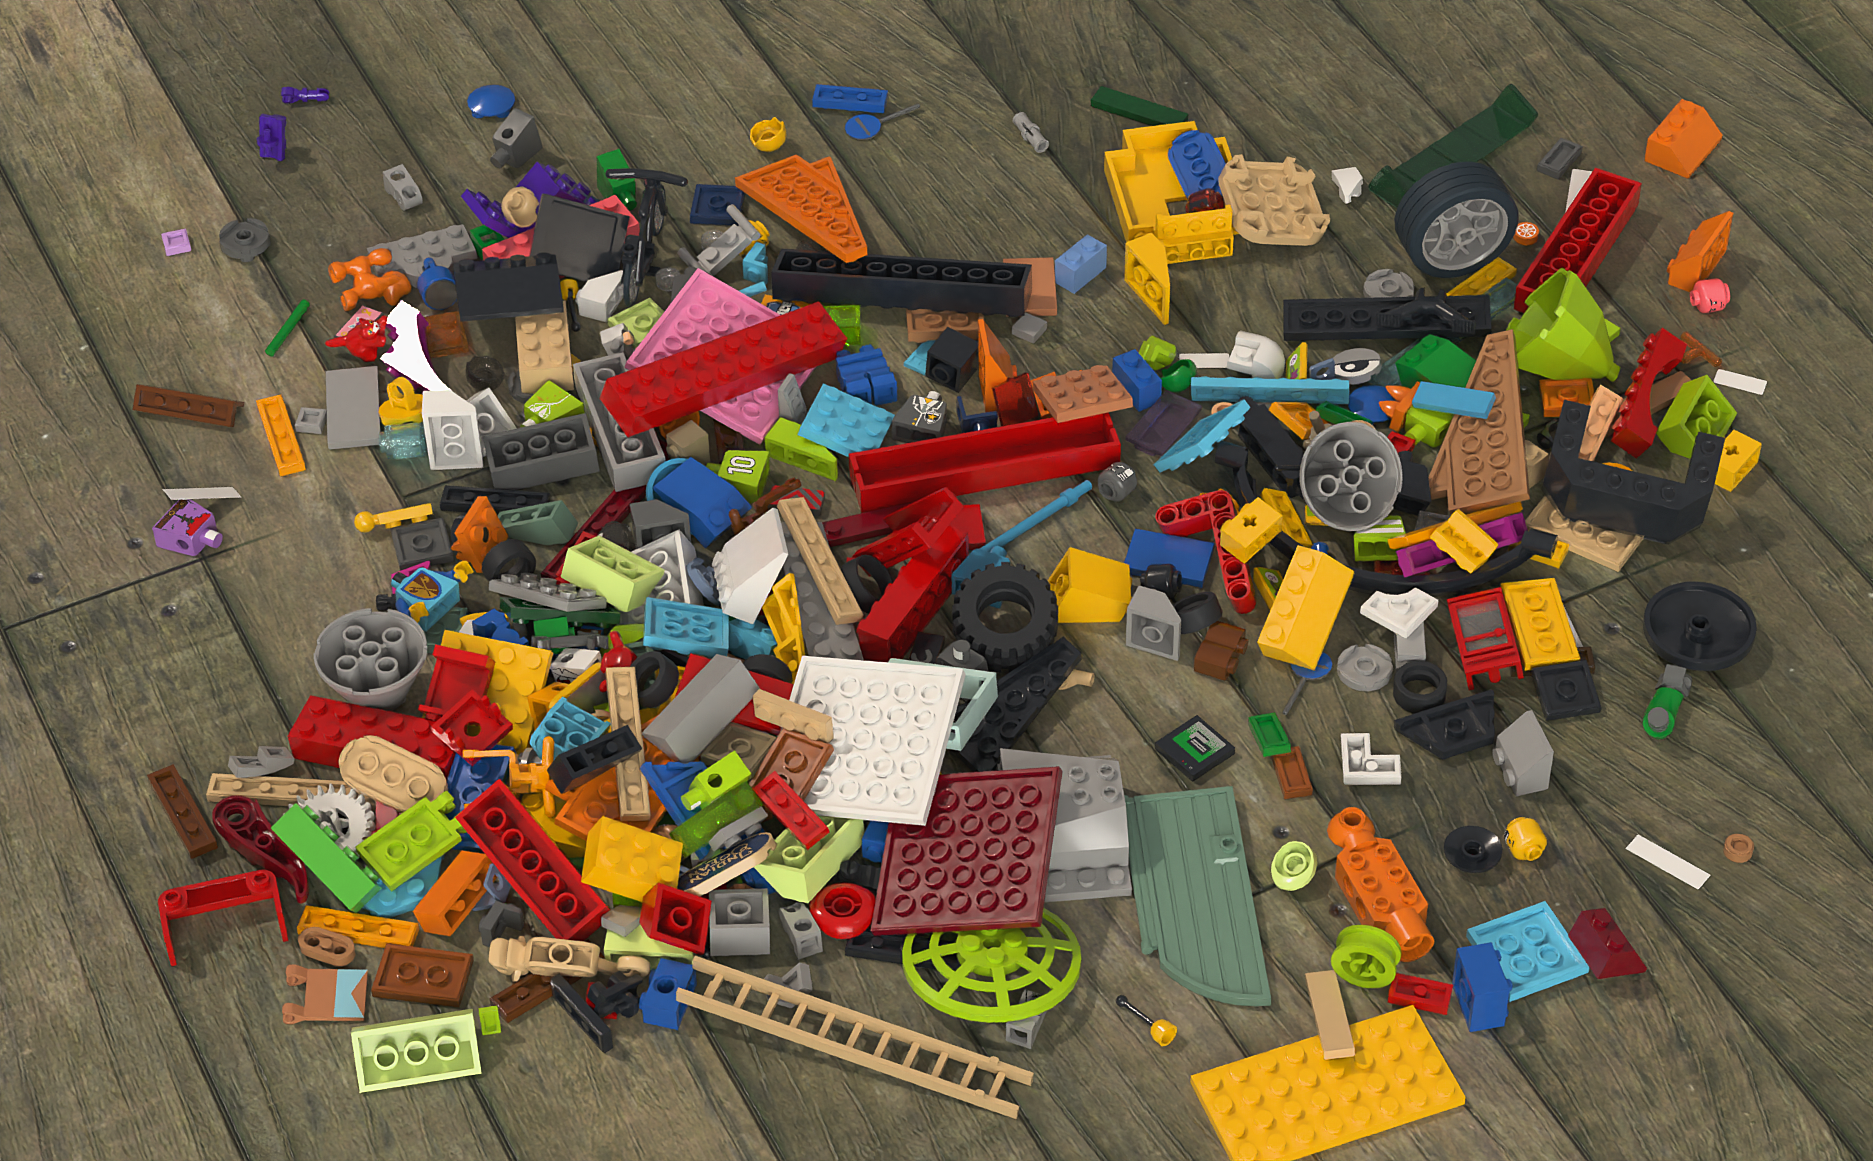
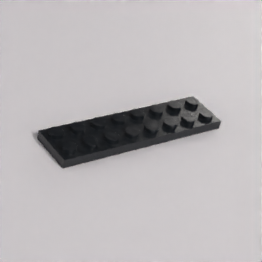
[1283,295,1492,341]

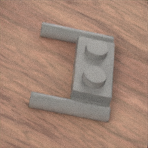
[677,204,761,276]

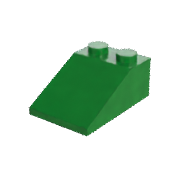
[1395,334,1476,388]

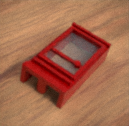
[1447,587,1524,691]

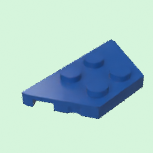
[639,762,735,861]

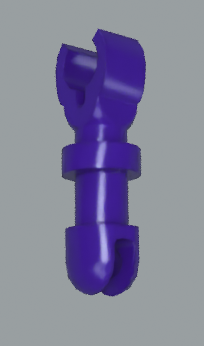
[281,87,329,104]

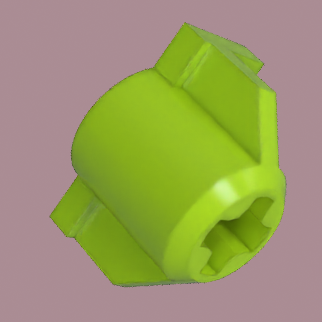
[1139,336,1177,371]

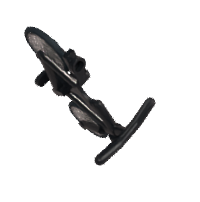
[605,168,688,307]

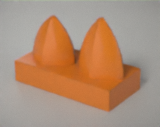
[1379,381,1420,432]

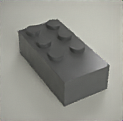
[482,413,600,490]

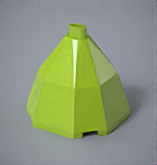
[1506,268,1621,382]

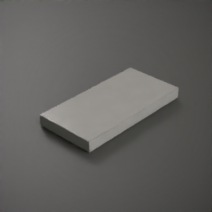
[326,366,381,450]

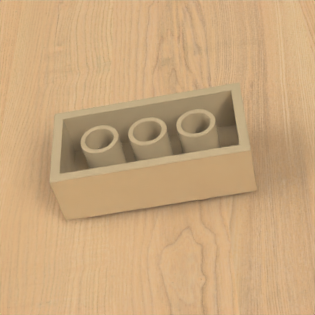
[515,301,574,394]

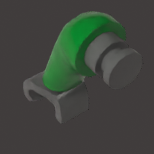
[1642,664,1693,739]

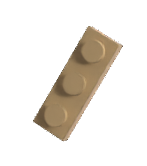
[753,689,834,744]

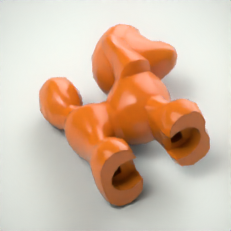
[328,248,412,311]

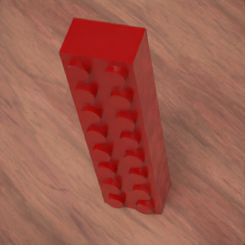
[1513,168,1642,313]

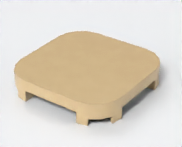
[1218,154,1330,246]

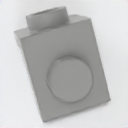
[764,962,812,1008]

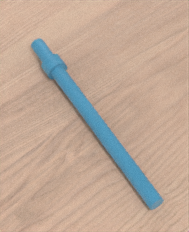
[980,480,1092,552]

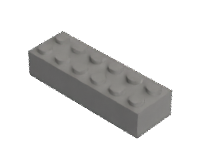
[573,352,665,492]

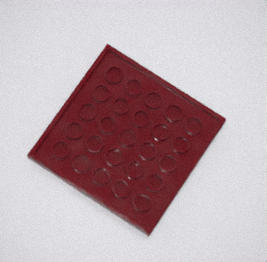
[871,766,1063,935]

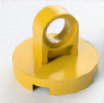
[378,377,423,428]

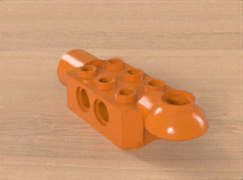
[1327,807,1434,962]

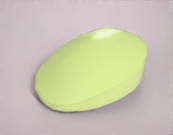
[1271,841,1317,891]

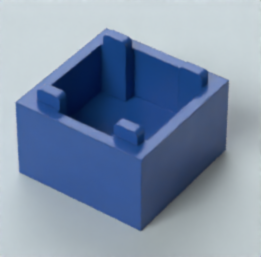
[1452,942,1513,1032]

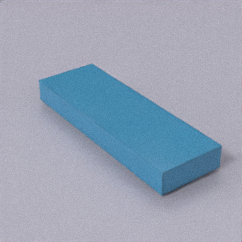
[1412,381,1496,419]

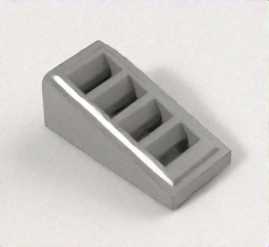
[778,373,808,424]

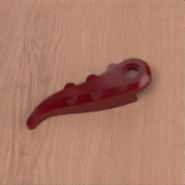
[212,796,309,904]

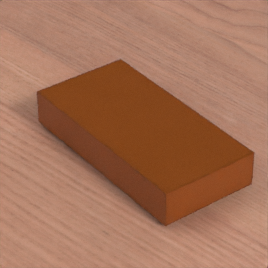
[1271,746,1313,799]

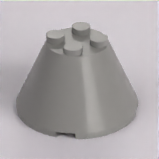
[1300,422,1403,531]
[313,608,427,712]

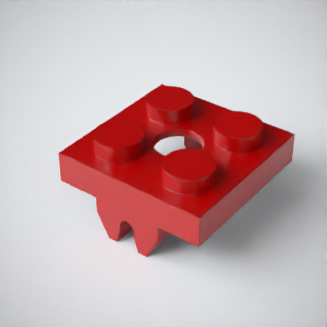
[431,689,513,766]

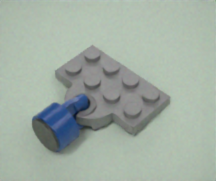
[367,224,477,310]

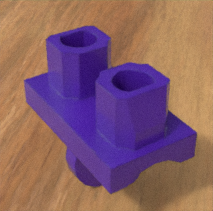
[257,114,286,161]

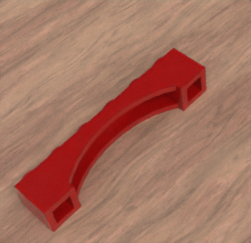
[1611,327,1687,459]

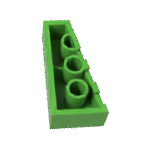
[271,803,382,913]

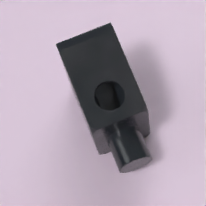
[1393,451,1431,517]

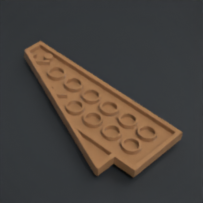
[1428,329,1530,515]

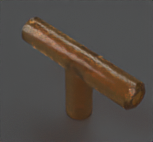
[1680,331,1722,367]

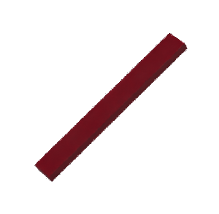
[541,439,668,579]

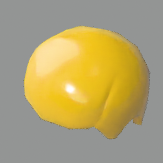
[750,117,787,152]

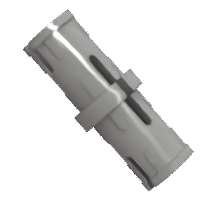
[1013,112,1049,153]

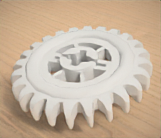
[283,783,376,856]

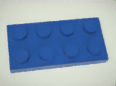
[445,745,516,854]

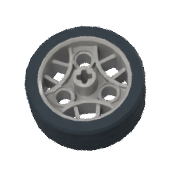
[1394,161,1519,278]

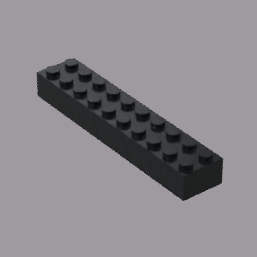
[771,249,1032,317]

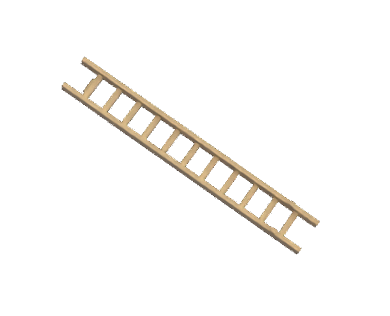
[676,956,1034,1119]

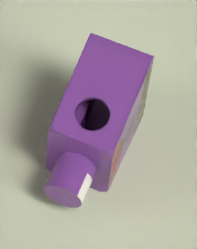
[152,499,223,556]

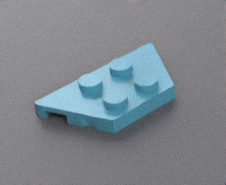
[362,854,444,918]

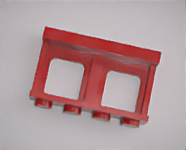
[852,487,964,577]

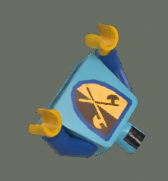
[391,561,474,632]

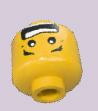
[1504,817,1547,861]

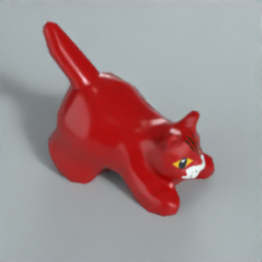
[325,315,388,362]

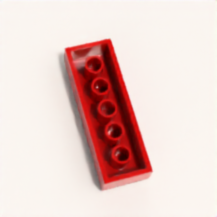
[856,525,969,663]
[288,695,468,781]
[455,779,612,941]

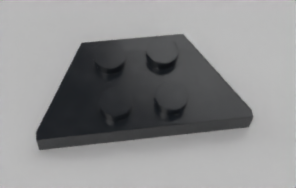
[1394,689,1495,760]

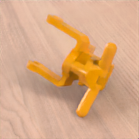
[463,736,556,818]

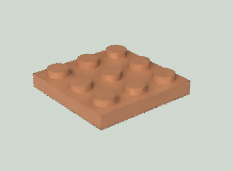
[1033,365,1133,423]

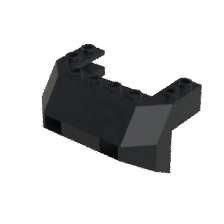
[1541,400,1726,545]

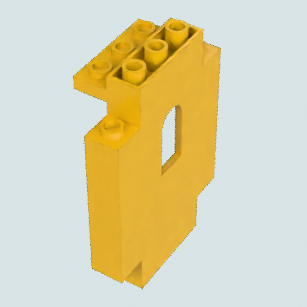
[1104,121,1239,264]

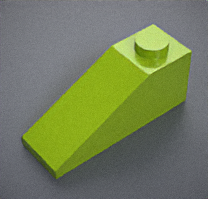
[765,417,838,481]

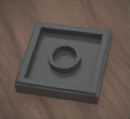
[390,517,454,571]

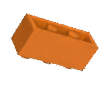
[413,850,497,937]

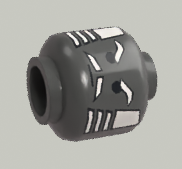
[1098,462,1137,502]

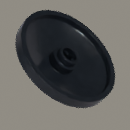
[1643,582,1757,671]

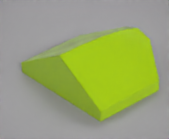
[600,624,644,658]

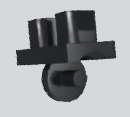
[587,971,643,1018]

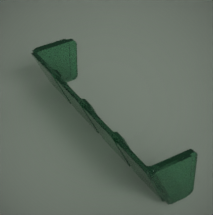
[1368,84,1538,208]

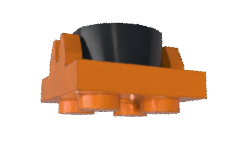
[450,496,509,573]

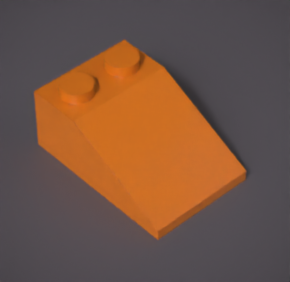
[978,319,1021,412]

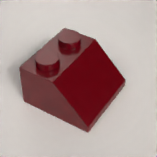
[1568,908,1647,979]

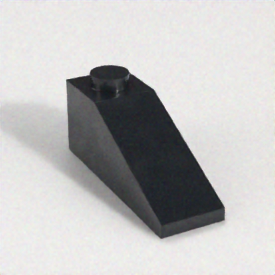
[547,725,643,794]

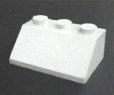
[422,390,484,470]

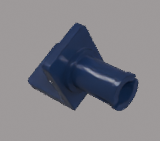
[956,396,998,433]

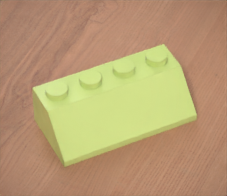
[754,815,865,903]
[351,1009,481,1093]

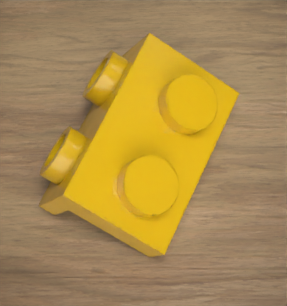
[1430,509,1498,574]

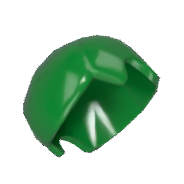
[1160,359,1197,393]

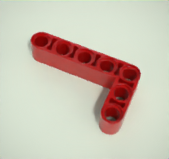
[1155,490,1256,614]

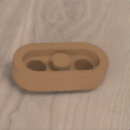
[298,927,355,966]

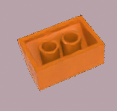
[1644,99,1723,179]
[1667,211,1733,292]

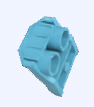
[529,697,611,760]

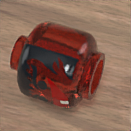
[1185,188,1224,213]

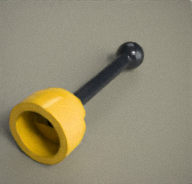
[560,279,581,332]
[1116,995,1177,1046]

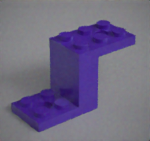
[461,161,599,238]

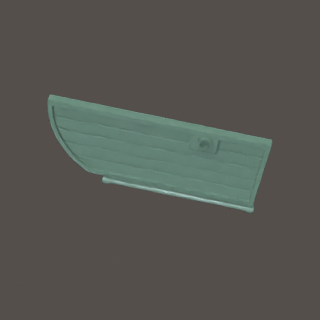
[1124,786,1271,1006]

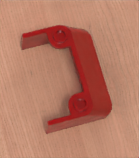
[158,870,289,966]

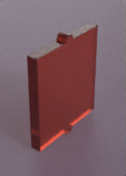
[992,372,1038,427]

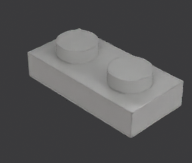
[708,806,768,852]

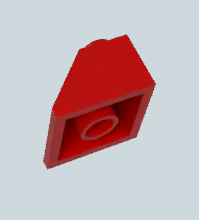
[639,882,712,955]

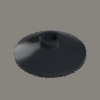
[1444,826,1503,873]

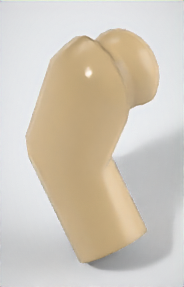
[1059,669,1095,690]

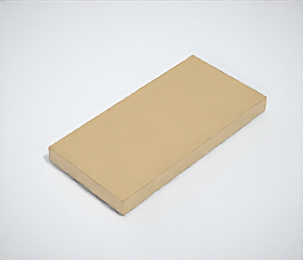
[1525,496,1644,572]

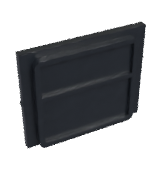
[529,193,630,282]

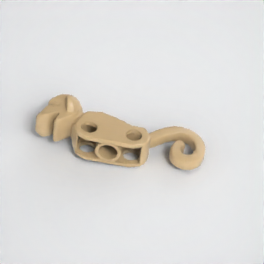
[488,936,650,982]

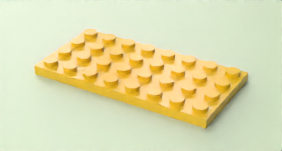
[1190,1005,1466,1161]

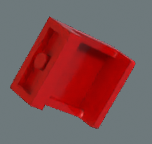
[418,644,496,729]

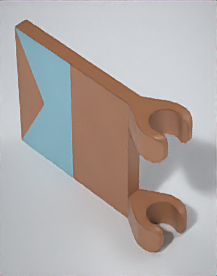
[282,964,368,1024]

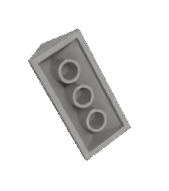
[642,654,760,764]

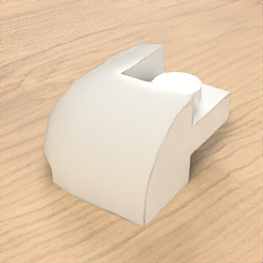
[1227,331,1285,379]

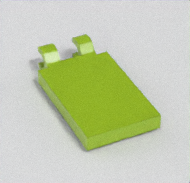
[355,791,467,892]

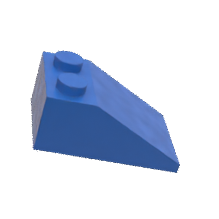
[653,457,752,549]

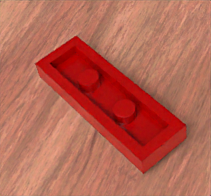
[752,771,830,850]

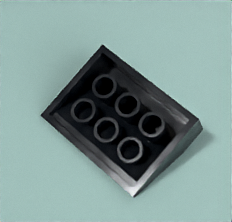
[453,252,564,322]

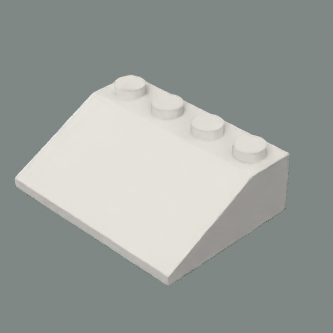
[712,508,788,624]
[616,530,704,643]

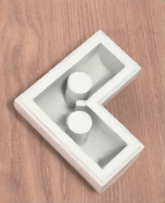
[1341,733,1401,785]

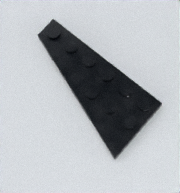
[950,636,1082,772]

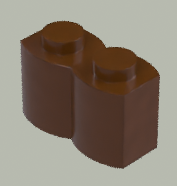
[1194,621,1249,681]

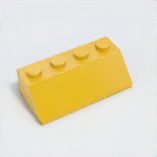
[1257,545,1355,671]

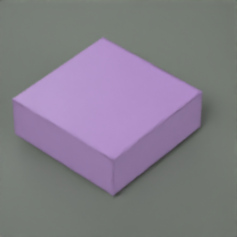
[161,229,191,256]

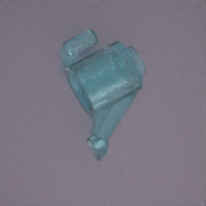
[379,422,426,459]

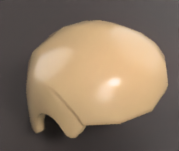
[501,187,539,228]

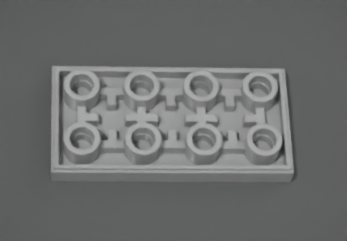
[489,573,607,612]

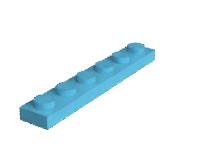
[1191,376,1349,404]

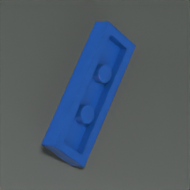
[812,84,888,113]

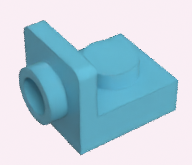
[743,242,768,285]

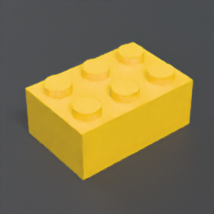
[581,816,683,902]

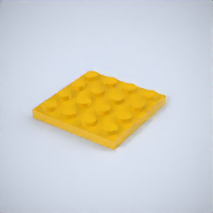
[422,630,553,756]

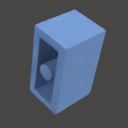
[1055,234,1107,294]

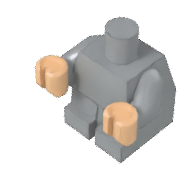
[600,323,637,360]

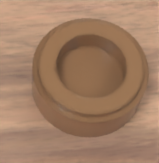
[1723,834,1754,863]

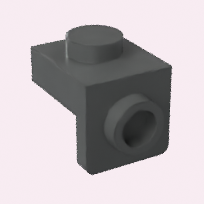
[479,901,525,947]

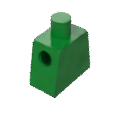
[597,149,637,211]

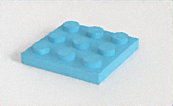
[798,383,895,457]
[1153,399,1251,473]
[643,597,729,659]
[1466,901,1589,1002]

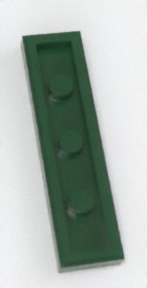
[1091,86,1189,126]

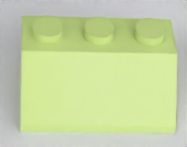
[561,536,665,612]

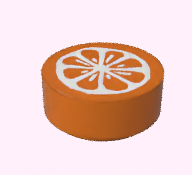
[1513,222,1539,246]

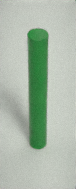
[265,299,310,356]

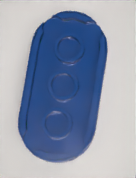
[1168,130,1226,208]

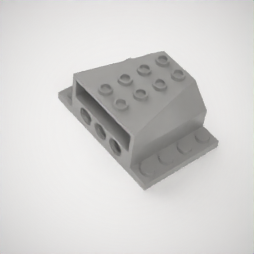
[997,748,1132,902]

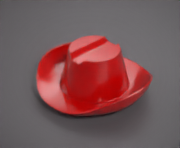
[809,882,876,939]

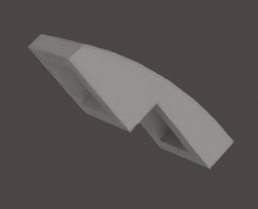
[228,746,295,778]

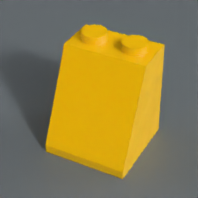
[1047,547,1133,623]

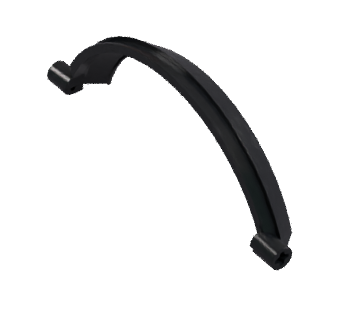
[1215,440,1558,597]

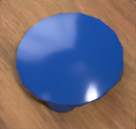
[467,85,515,118]
[1348,385,1396,425]

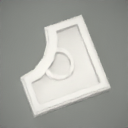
[1360,587,1438,638]

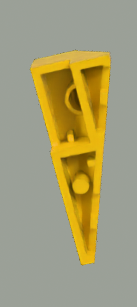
[762,573,805,684]

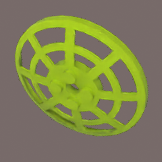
[902,908,1081,1023]

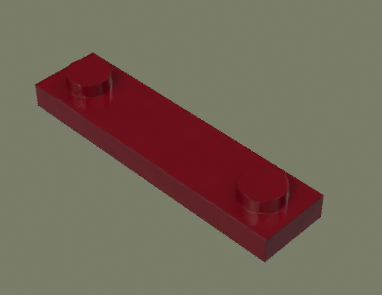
[822,501,915,547]

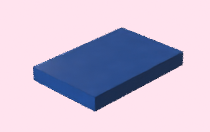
[1124,529,1214,588]

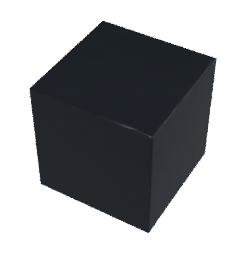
[925,327,978,393]

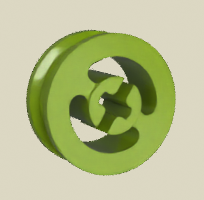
[1331,925,1402,989]

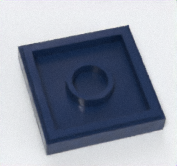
[690,184,746,226]

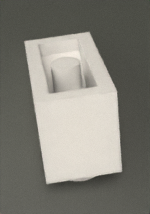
[576,270,623,322]

